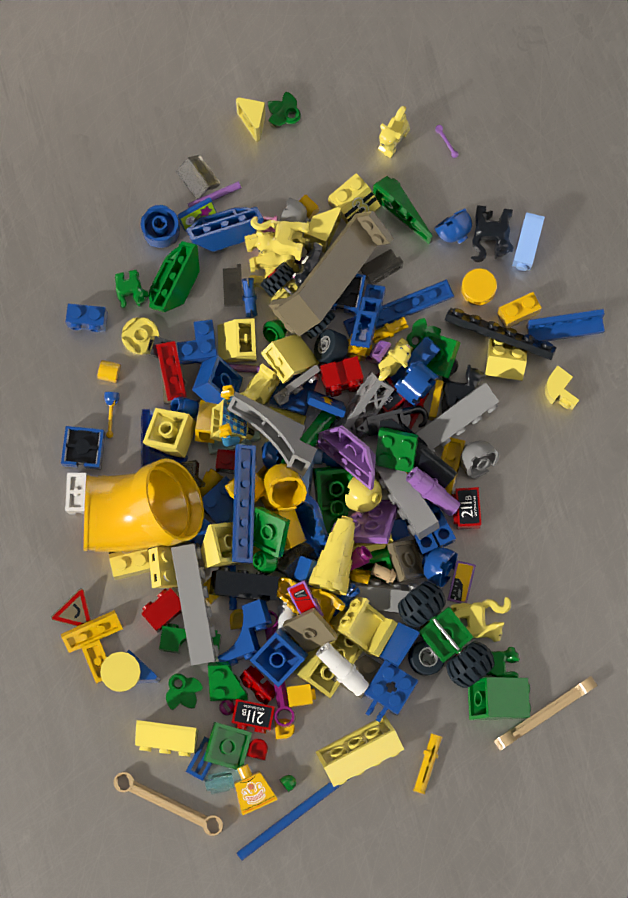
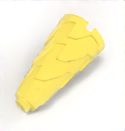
[308,516,355,595]

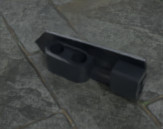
[380,418,457,488]

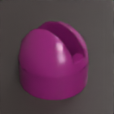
[219,700,235,716]

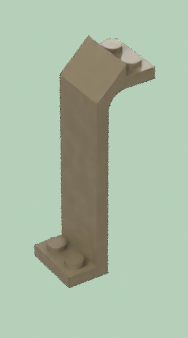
[269,211,394,337]

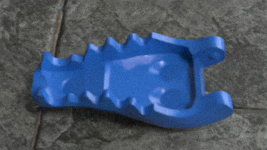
[295,493,328,554]

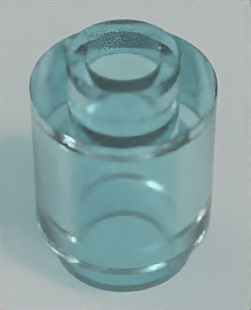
[205,771,234,795]

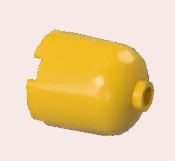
[264,463,307,512]

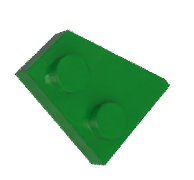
[208,662,248,701]

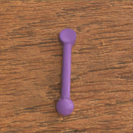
[435,125,459,158]

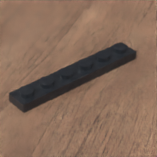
[445,308,557,360]

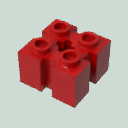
[320,356,364,397]

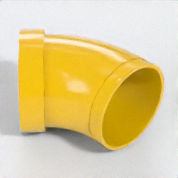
[84,459,204,552]

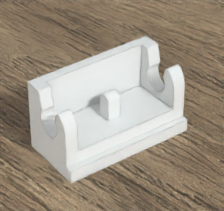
[65,473,87,515]

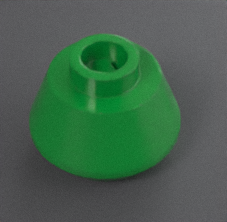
[263,319,287,343]
[253,550,278,574]

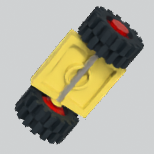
[260,261,335,339]

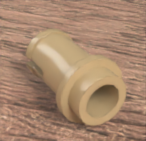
[370,563,397,584]

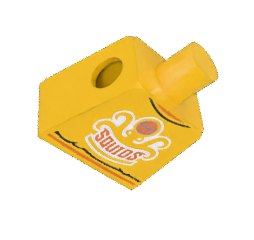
[234,764,278,815]

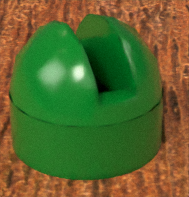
[279,775,296,793]

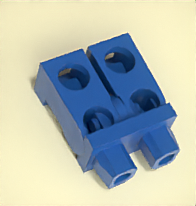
[406,499,456,557]

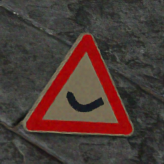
[51,588,91,626]

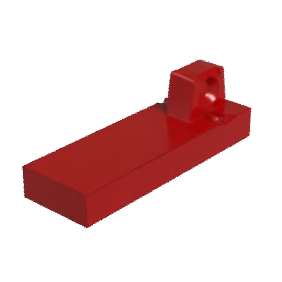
[156,341,187,401]

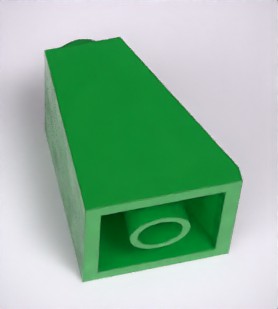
[468,677,531,720]

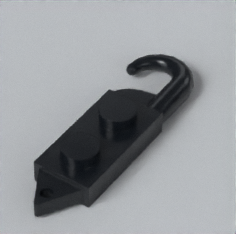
[356,406,429,436]

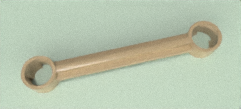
[494,676,598,751]
[114,772,223,836]

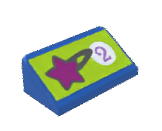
[177,197,217,232]

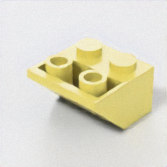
[217,318,257,362]
[485,338,527,381]

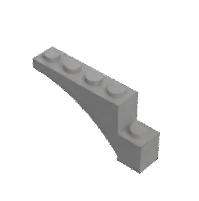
[227,392,317,476]

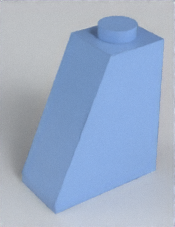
[512,212,545,271]

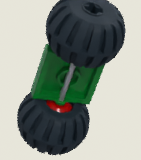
[398,581,495,688]

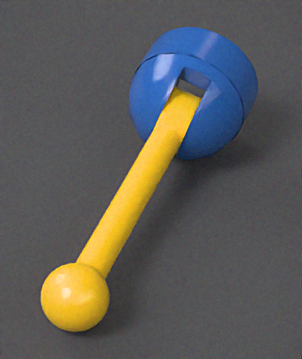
[104,392,120,438]

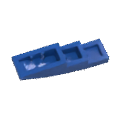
[350,284,386,348]

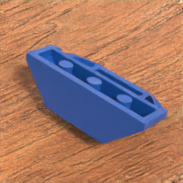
[186,207,264,252]

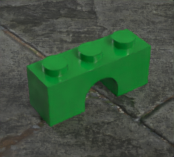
[159,623,222,659]

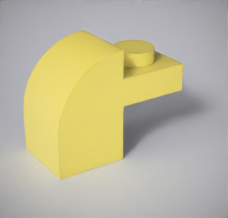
[545,366,579,410]

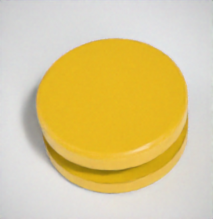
[461,268,497,306]

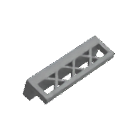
[330,372,394,439]

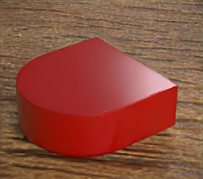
[246,739,268,761]

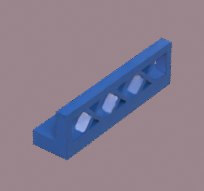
[526,309,605,341]

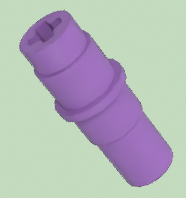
[406,467,460,516]

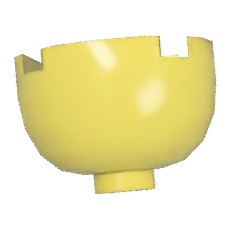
[345,477,382,513]

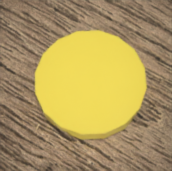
[122,317,160,355]
[100,652,141,692]

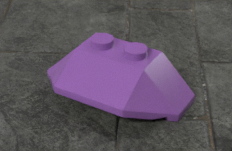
[318,425,376,490]

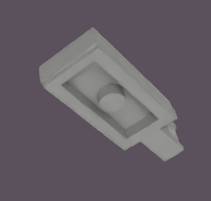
[273,365,321,406]

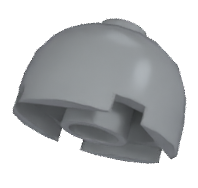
[280,198,310,223]
[460,441,499,479]

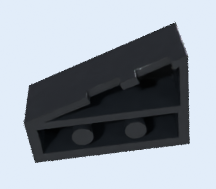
[209,567,279,602]

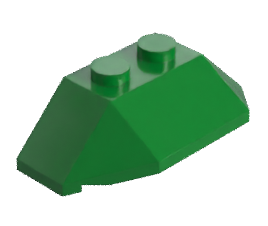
[149,241,200,312]

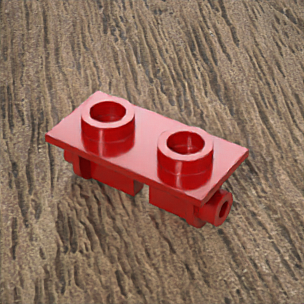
[239,665,276,705]

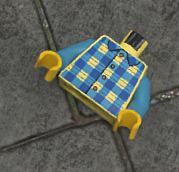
[210,385,255,447]

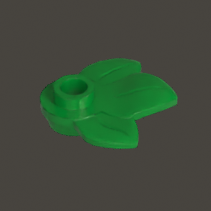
[268,92,301,126]
[406,318,441,350]
[166,673,203,710]

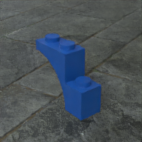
[218,599,272,666]

